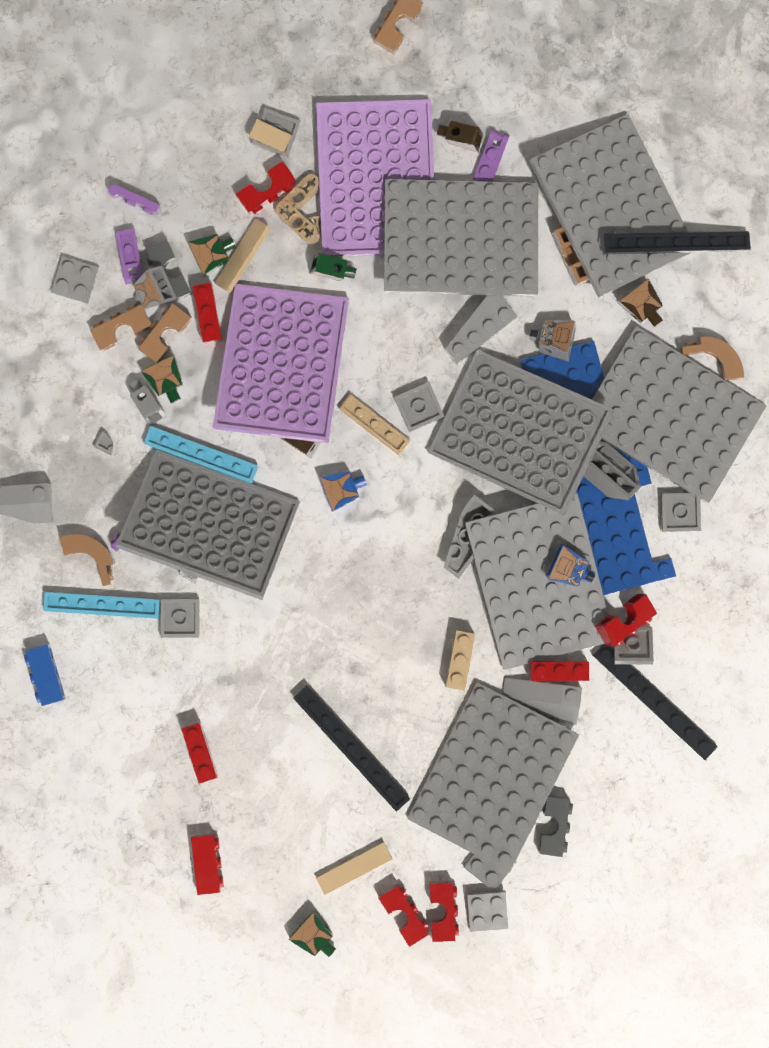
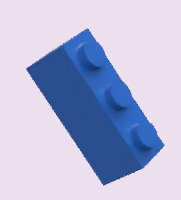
[24,644,66,706]

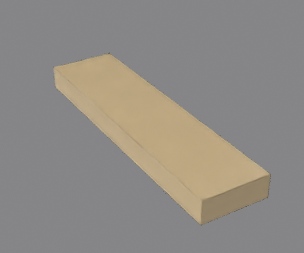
[214,219,271,293]
[338,394,411,456]
[316,842,393,895]

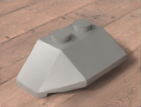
[584,441,641,500]

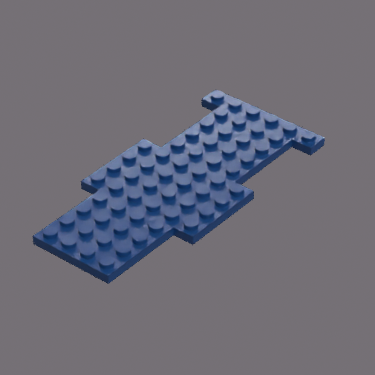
[520,341,676,595]

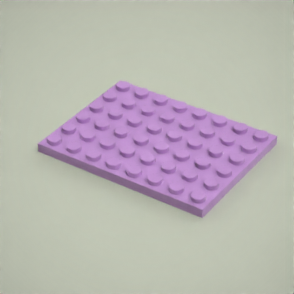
[316,99,434,256]
[213,284,349,443]

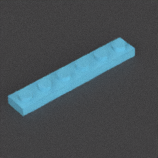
[144,426,258,484]
[43,592,160,619]

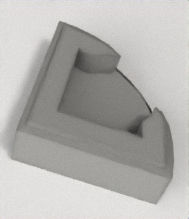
[94,430,113,455]

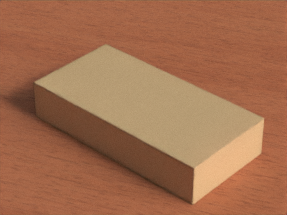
[249,119,292,154]

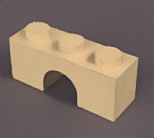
[446,630,475,691]

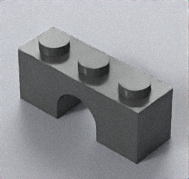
[145,240,192,304]
[539,796,573,857]

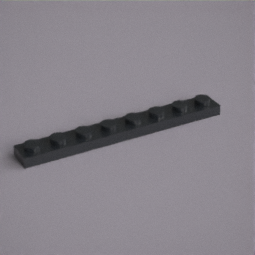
[601,231,751,254]
[592,643,718,760]
[293,685,410,812]

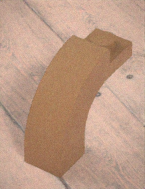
[680,336,744,381]
[60,534,115,586]

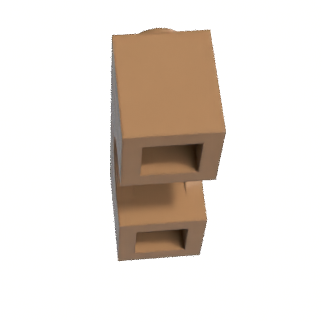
[373,0,424,55]
[552,227,589,286]
[90,303,152,352]
[138,304,192,363]

